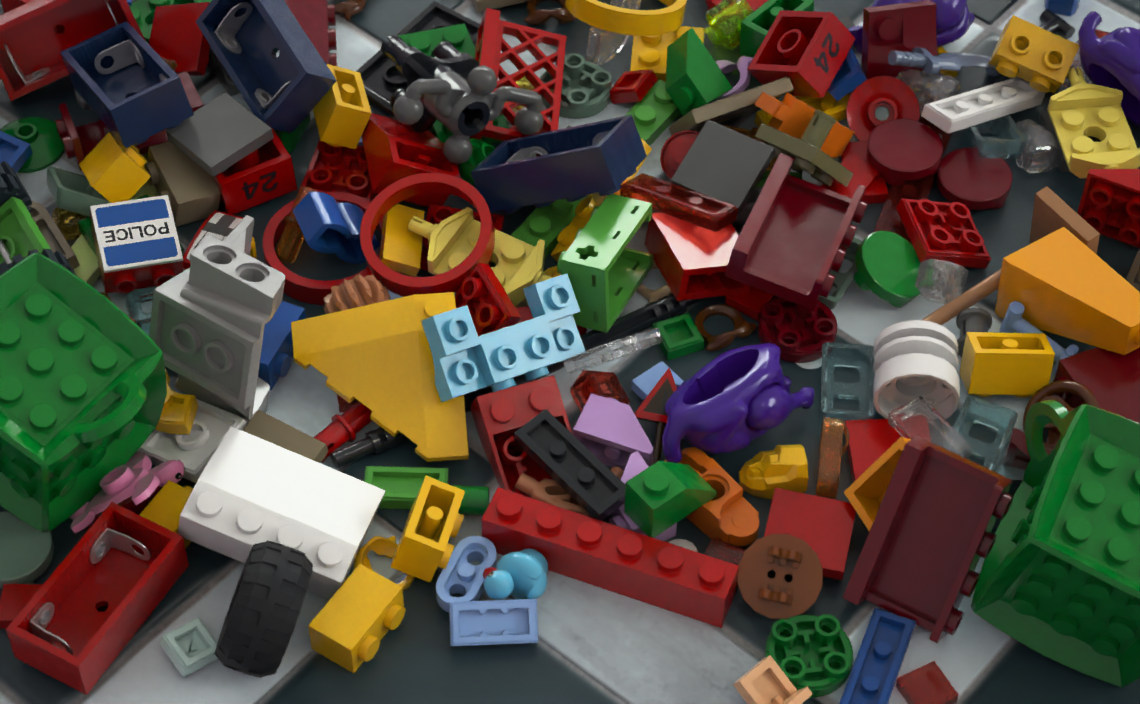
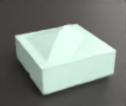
[160,617,218,677]

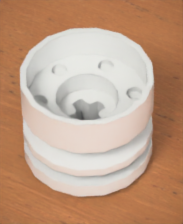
[873,320,960,425]

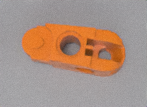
[755,91,855,158]
[664,447,760,546]

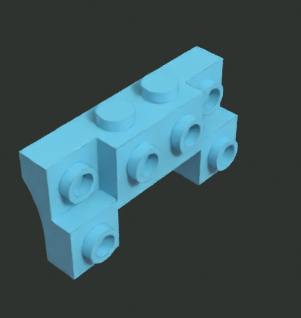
[421,273,586,403]

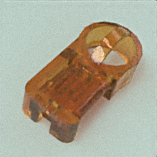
[815,417,850,500]

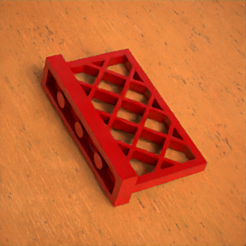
[470,7,566,141]

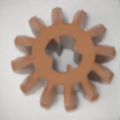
[323,274,391,314]

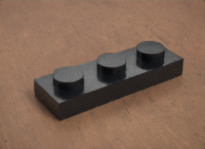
[514,409,626,521]

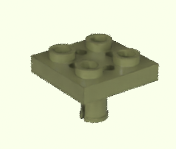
[755,109,854,187]

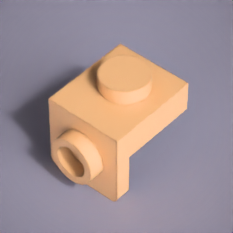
[733,655,813,704]

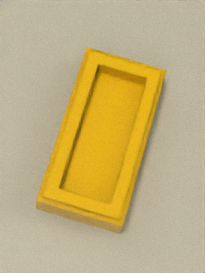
[379,204,425,277]

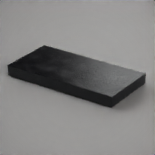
[356,1,480,101]

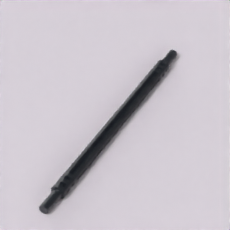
[330,293,706,469]

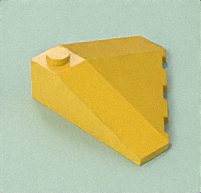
[291,292,469,462]

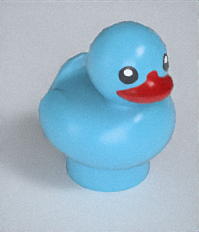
[483,548,548,600]

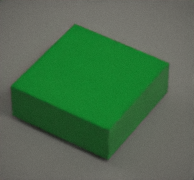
[652,313,704,361]

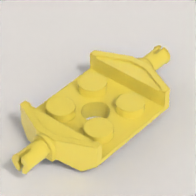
[1047,67,1140,178]
[408,207,553,306]

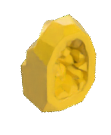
[739,444,809,499]

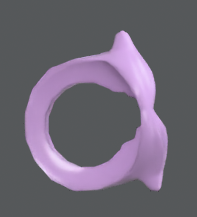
[716,56,754,100]

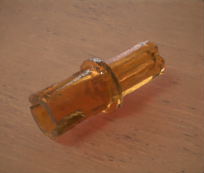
[275,186,316,263]

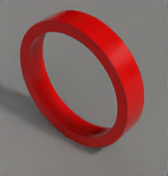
[360,173,495,297]
[263,191,384,305]

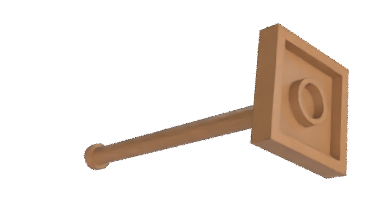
[922,186,1100,325]

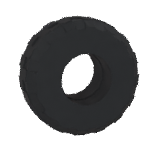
[215,540,313,678]

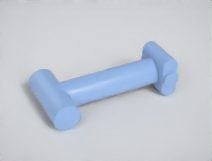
[999,301,1079,374]

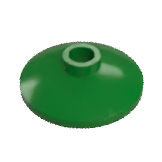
[0,117,65,173]

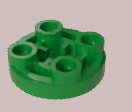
[854,231,927,308]
[765,614,853,697]

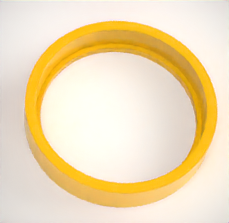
[565,0,687,36]

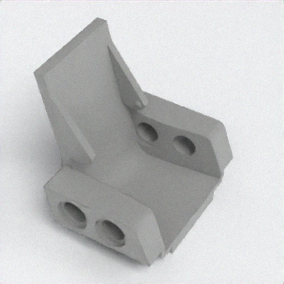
[149,215,285,421]

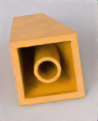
[995,227,1140,355]

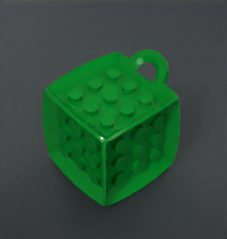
[0,253,166,533]
[971,400,1140,687]

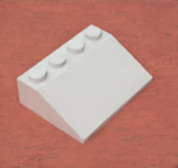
[178,426,385,599]

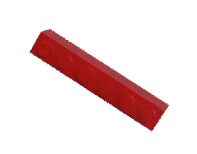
[481,487,739,628]

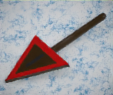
[634,368,677,464]

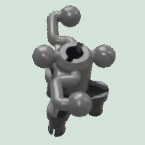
[381,35,544,164]

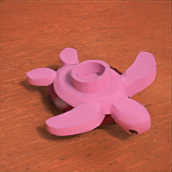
[69,452,185,533]

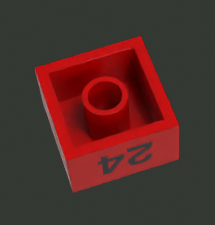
[747,10,856,98]
[213,129,298,215]

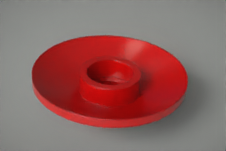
[846,76,920,141]

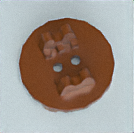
[737,534,823,619]

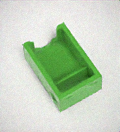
[557,194,653,333]

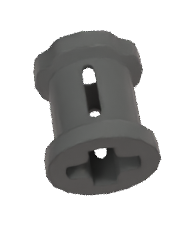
[956,307,992,357]

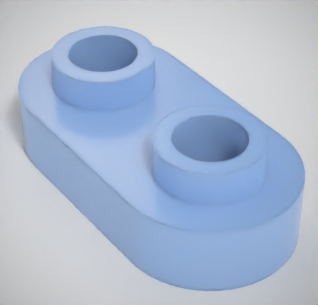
[436,536,497,613]

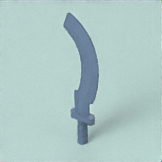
[888,47,996,74]

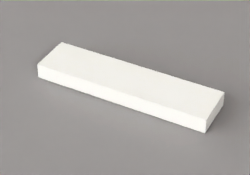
[921,77,1045,134]

